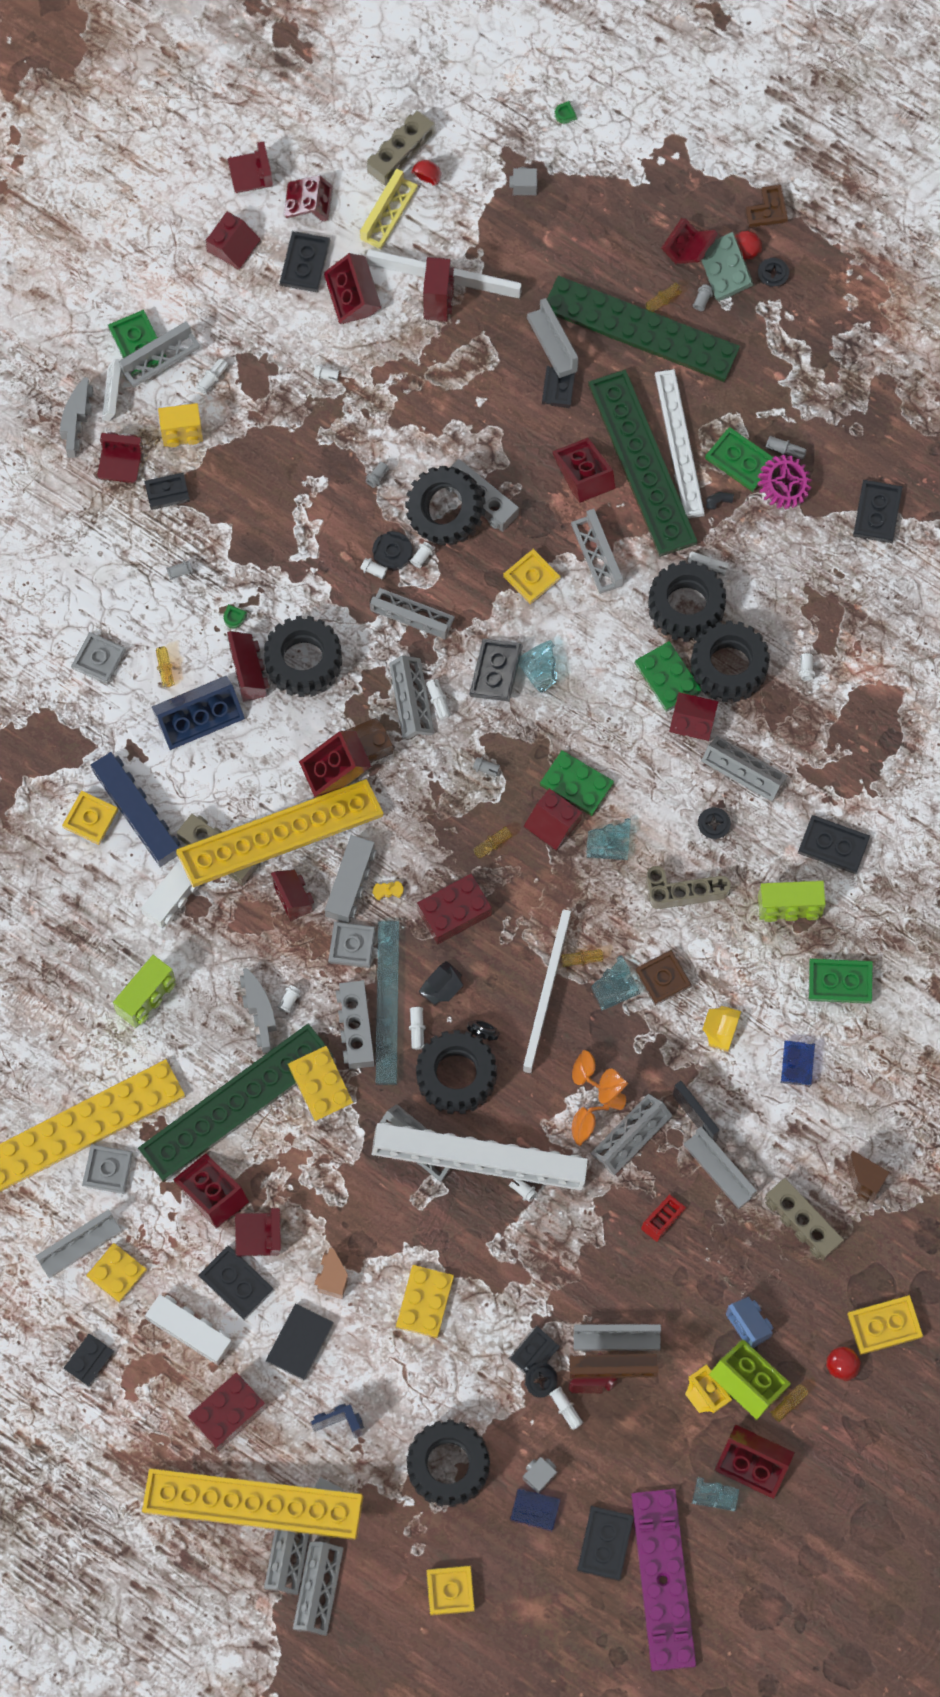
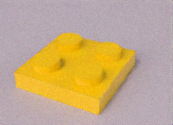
[503,549,560,604]
[62,790,118,845]
[86,1243,147,1304]
[427,1566,474,1615]

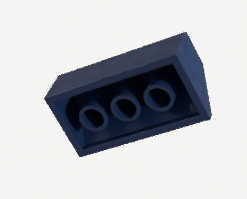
[151,675,245,750]

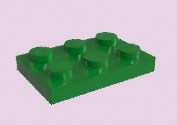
[108,309,167,377]
[705,427,773,492]
[634,641,701,712]
[540,750,614,816]
[808,959,873,1004]

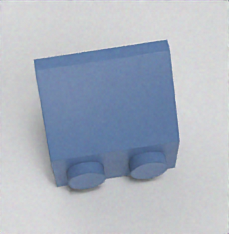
[726,1297,773,1348]

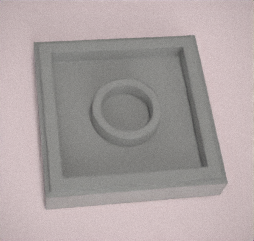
[71,632,126,685]
[328,922,376,968]
[82,1144,133,1194]

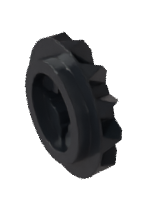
[758,258,789,288]
[698,807,731,840]
[467,1020,500,1041]
[524,1363,558,1398]

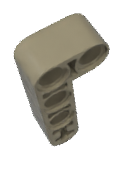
[646,866,731,909]

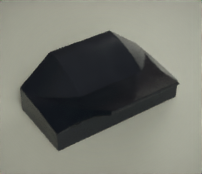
[419,961,463,1006]

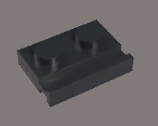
[542,366,575,408]
[144,473,190,510]
[508,1326,560,1374]
[63,1333,115,1387]

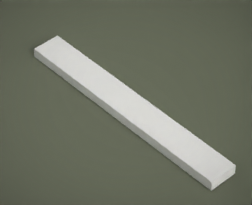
[367,249,521,299]
[655,369,704,518]
[523,910,571,1073]

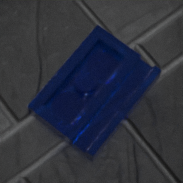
[780,1040,815,1086]
[510,1489,560,1531]

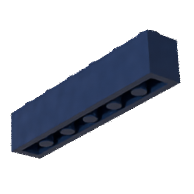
[90,752,181,867]

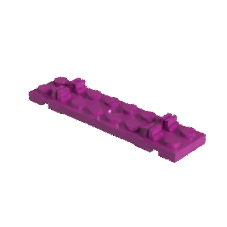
[631,1489,696,1672]

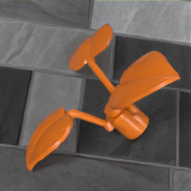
[572,1050,628,1147]

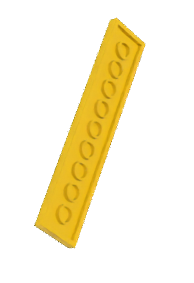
[176,779,384,888]
[0,1059,185,1192]
[142,1469,363,1540]

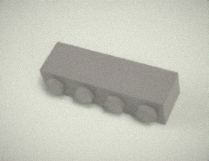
[325,835,377,923]

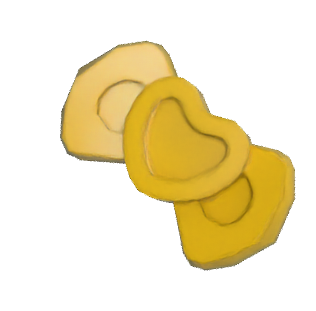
[372,881,404,901]

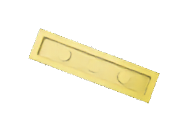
[360,169,418,249]

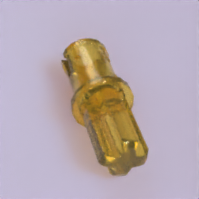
[646,283,682,312]
[155,646,175,688]
[473,826,512,859]
[561,949,604,968]
[770,1384,808,1423]

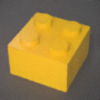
[158,403,203,447]

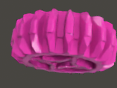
[757,455,812,509]

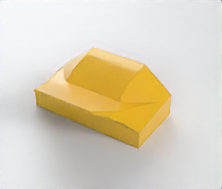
[702,1006,741,1052]
[685,1364,732,1413]

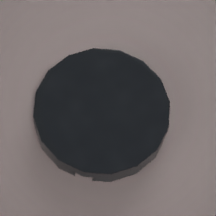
[372,531,413,571]

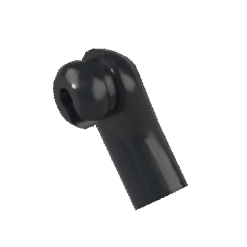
[706,491,734,510]

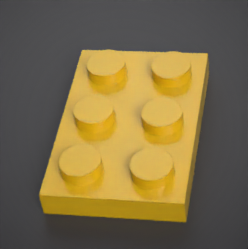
[287,1046,353,1122]
[396,1265,454,1339]
[847,1295,923,1355]

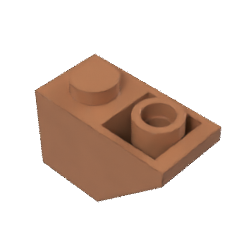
[314,1248,349,1299]

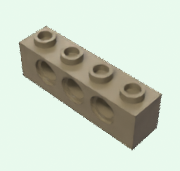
[367,110,435,185]
[177,814,258,886]
[765,1178,844,1261]

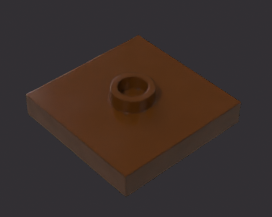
[635,950,692,1006]

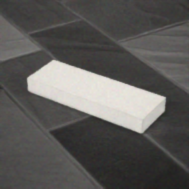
[102,359,121,421]

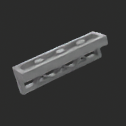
[527,298,578,378]
[119,321,201,388]
[571,509,623,594]
[370,588,454,639]
[389,655,434,739]
[701,736,788,801]
[590,1094,672,1175]
[380,1104,451,1182]
[684,1127,757,1209]
[36,1209,122,1279]
[573,1324,661,1351]
[264,1530,309,1595]
[293,1542,343,1636]

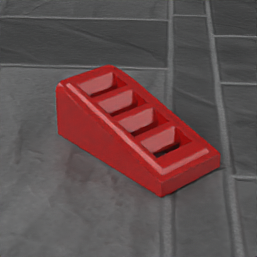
[641,1194,686,1242]

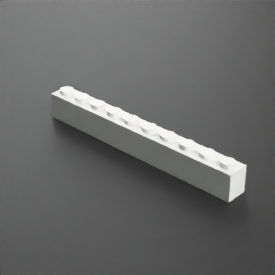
[372,1122,587,1190]

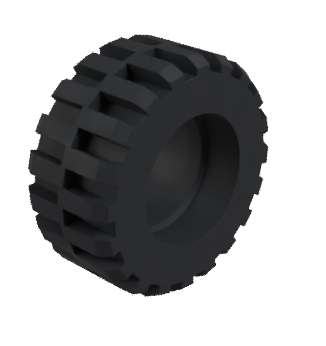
[405,466,486,545]
[648,560,726,642]
[264,615,342,697]
[691,620,770,702]
[416,1030,497,1115]
[407,1420,490,1507]

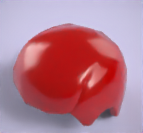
[411,160,441,186]
[736,230,762,260]
[826,1347,861,1381]

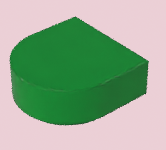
[554,101,577,124]
[223,604,247,629]

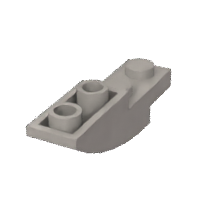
[60,377,93,458]
[240,968,277,1053]

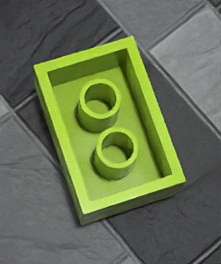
[758,881,825,922]
[113,955,176,1028]
[709,1339,791,1420]

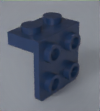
[310,1403,364,1438]

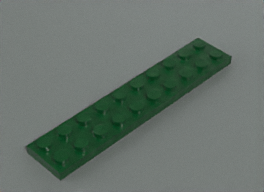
[547,275,740,382]
[588,369,697,557]
[138,1023,334,1183]

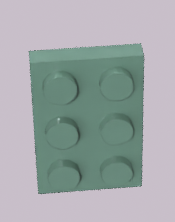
[702,232,754,302]

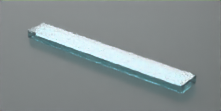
[376,921,399,1085]

